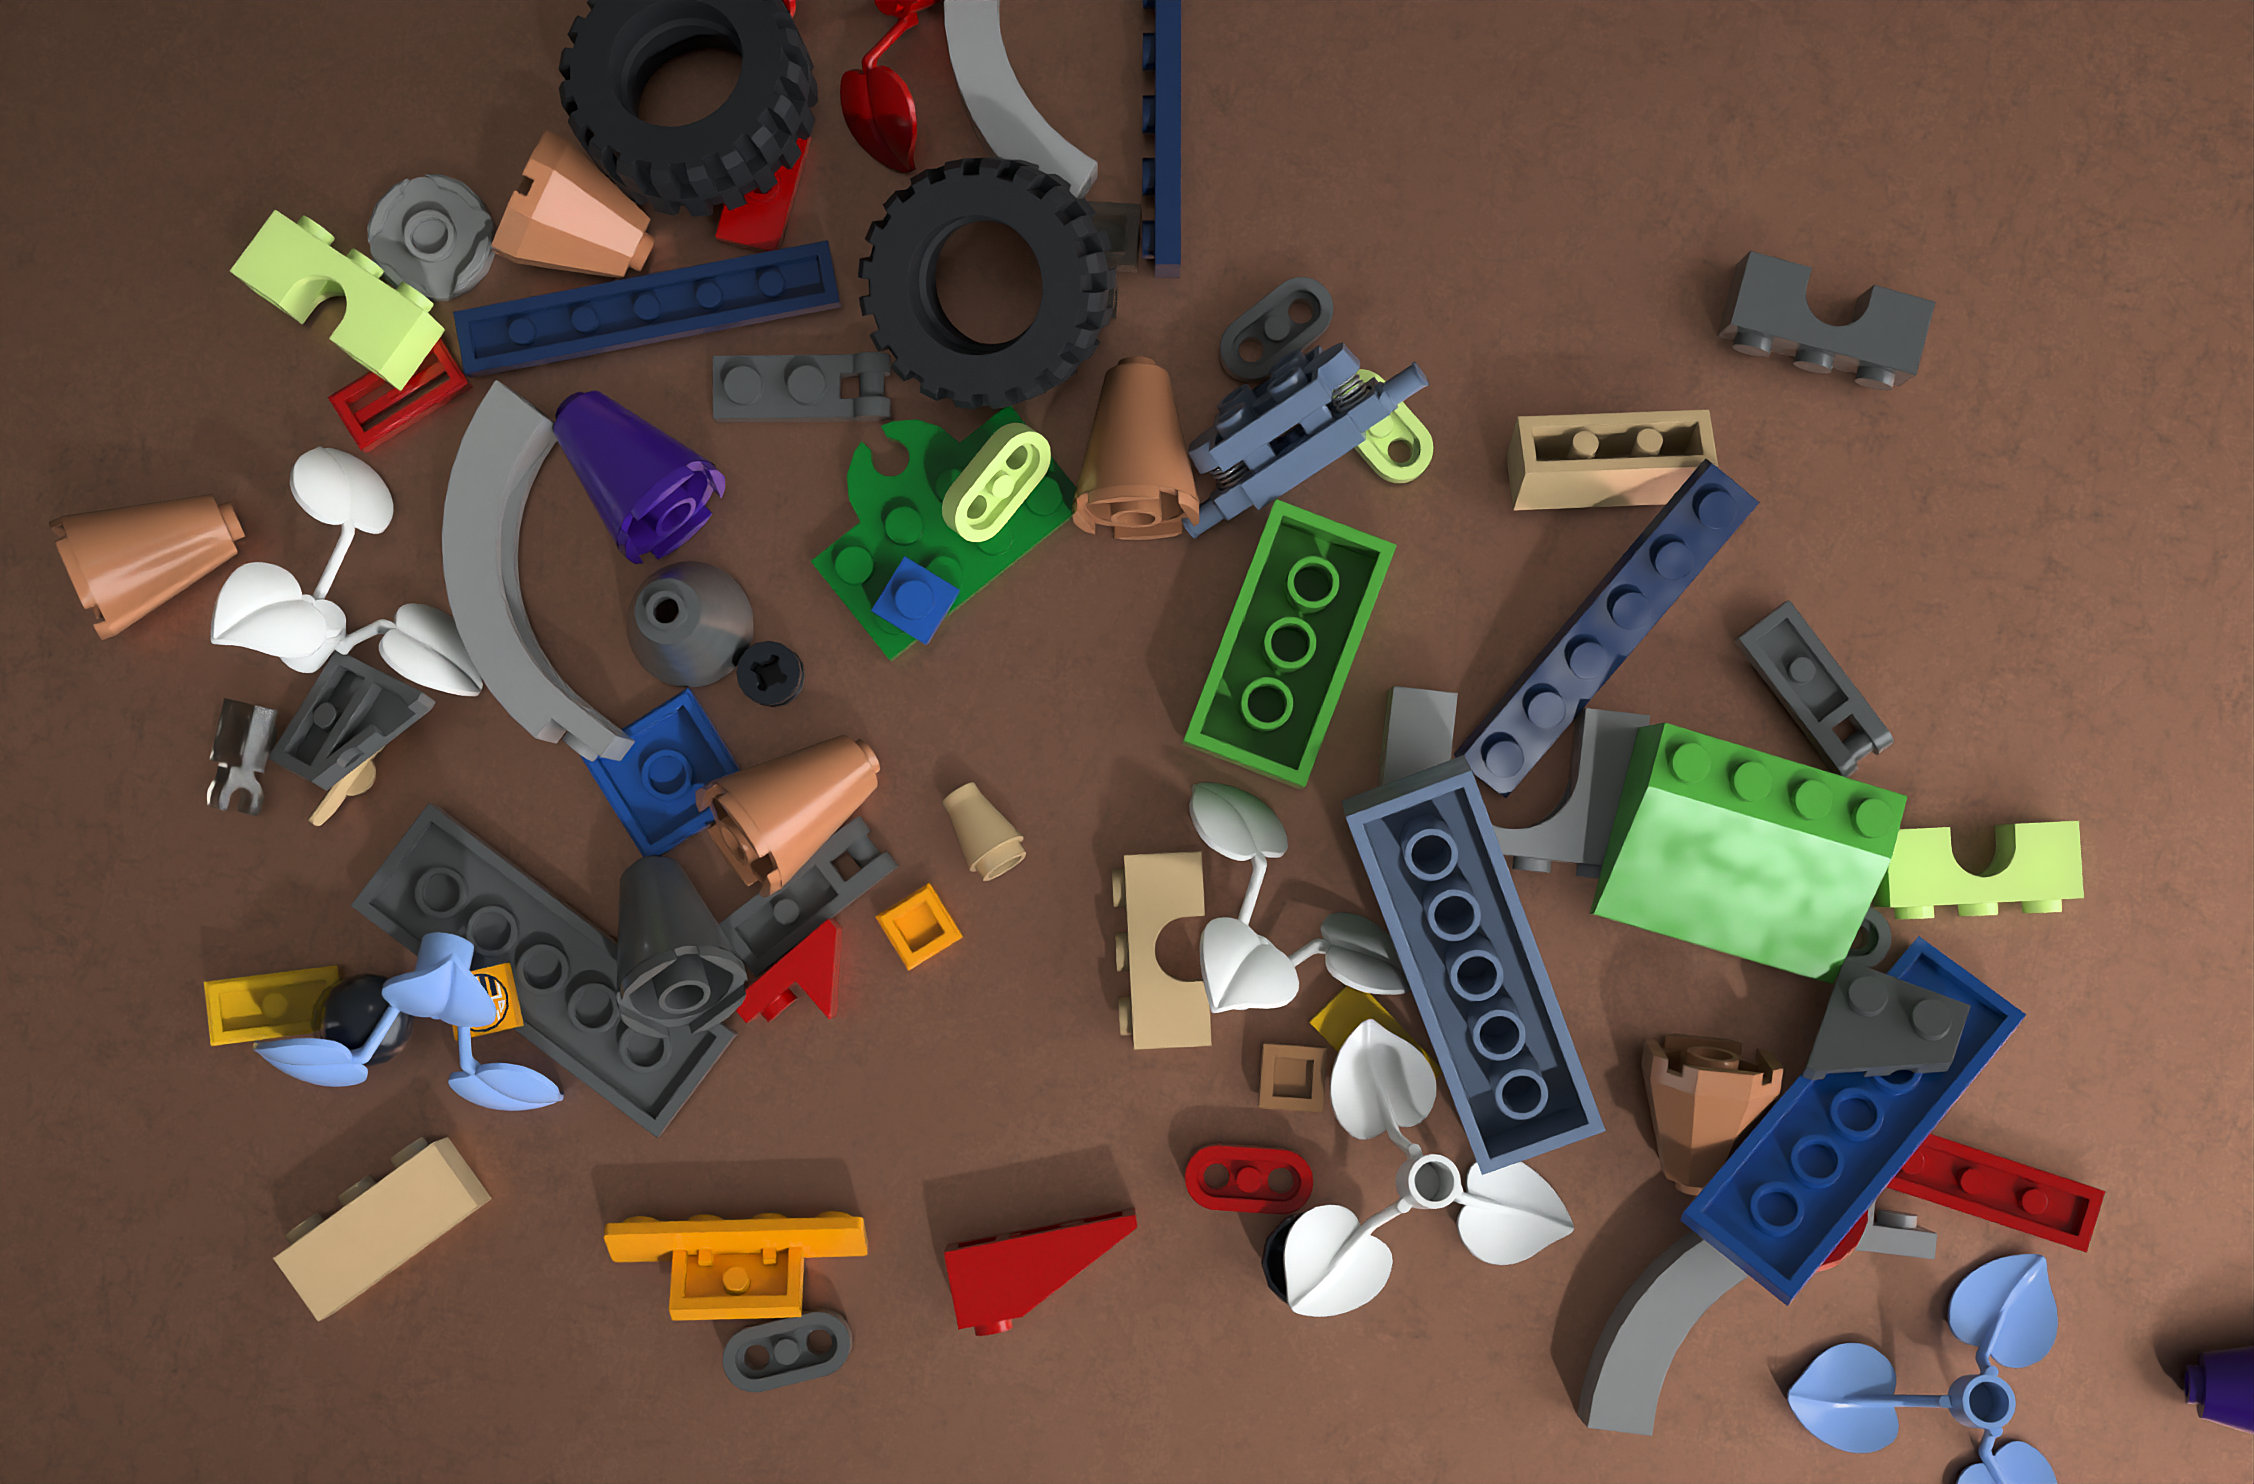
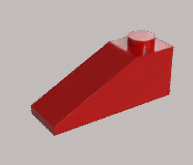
[944,1207,1138,1336]

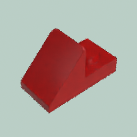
[735,918,843,1023]

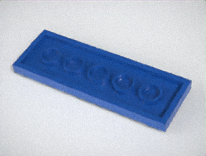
[1680,936,2026,1306]

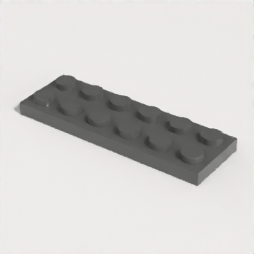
[351,803,738,1138]

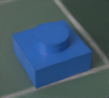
[871,556,960,646]

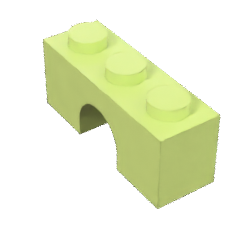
[230,210,445,391]
[1873,821,2084,919]

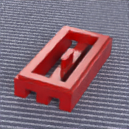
[328,336,473,454]

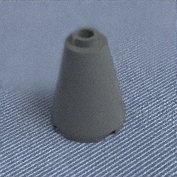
[627,561,754,687]
[616,855,748,1038]

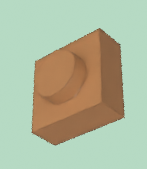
[1258,1042,1328,1113]

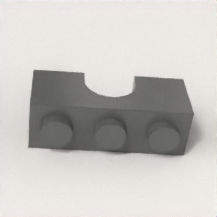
[1717,251,1936,390]

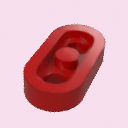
[1184,1143,1313,1215]

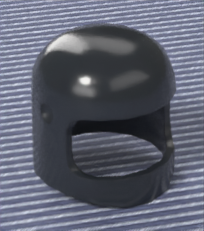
[311,973,415,1067]

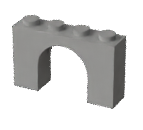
[1377,686,1650,879]

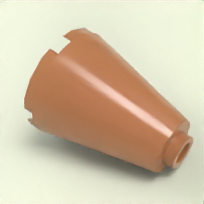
[1072,356,1200,540]
[49,494,245,640]
[695,735,880,898]

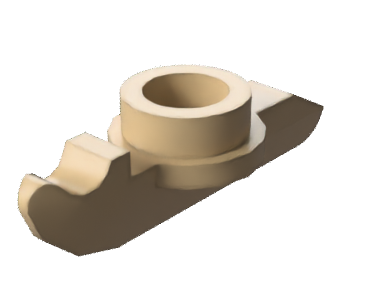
[308,746,385,826]

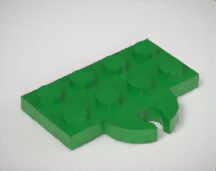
[811,406,1076,662]

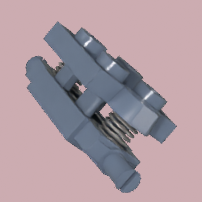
[1181,342,1429,538]

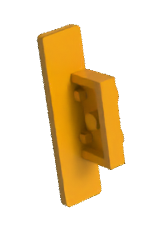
[603,1211,868,1321]

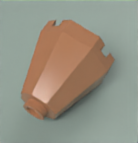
[491,130,656,279]
[1641,1033,1783,1196]

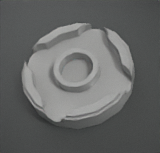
[367,174,496,302]

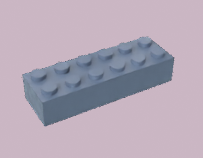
[1341,755,1606,1175]

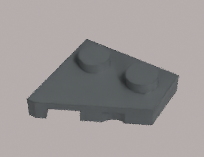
[268,650,436,791]
[1802,959,1971,1080]

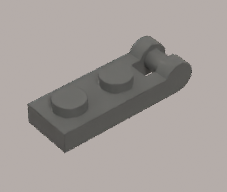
[713,352,891,423]
[1734,600,1894,778]
[719,816,899,977]

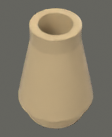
[942,782,1027,881]

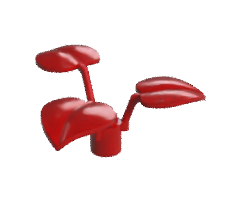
[782,0,944,172]

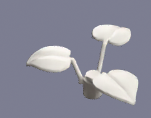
[210,446,483,696]
[1189,782,1411,1013]
[1283,1019,1574,1317]

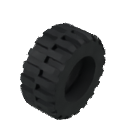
[558,0,818,217]
[858,157,1116,410]

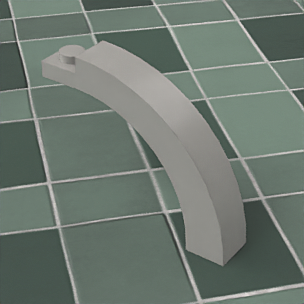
[944,0,1098,199]
[442,380,635,762]
[1577,1200,1937,1436]

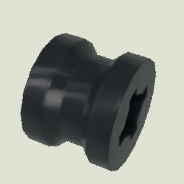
[736,641,806,708]

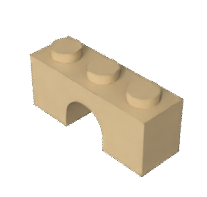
[1112,851,1212,1050]

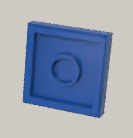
[580,688,742,857]

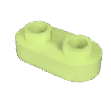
[1332,369,1433,483]
[942,423,1051,542]

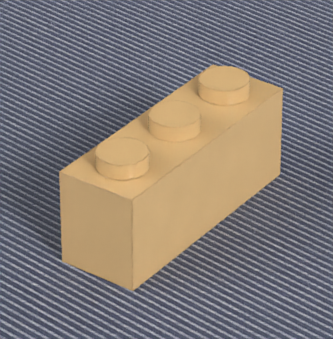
[1506,410,1718,510]
[273,1137,492,1322]

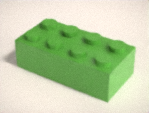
[1182,499,1397,789]

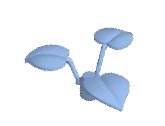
[252,932,564,1111]
[1787,1254,2058,1484]

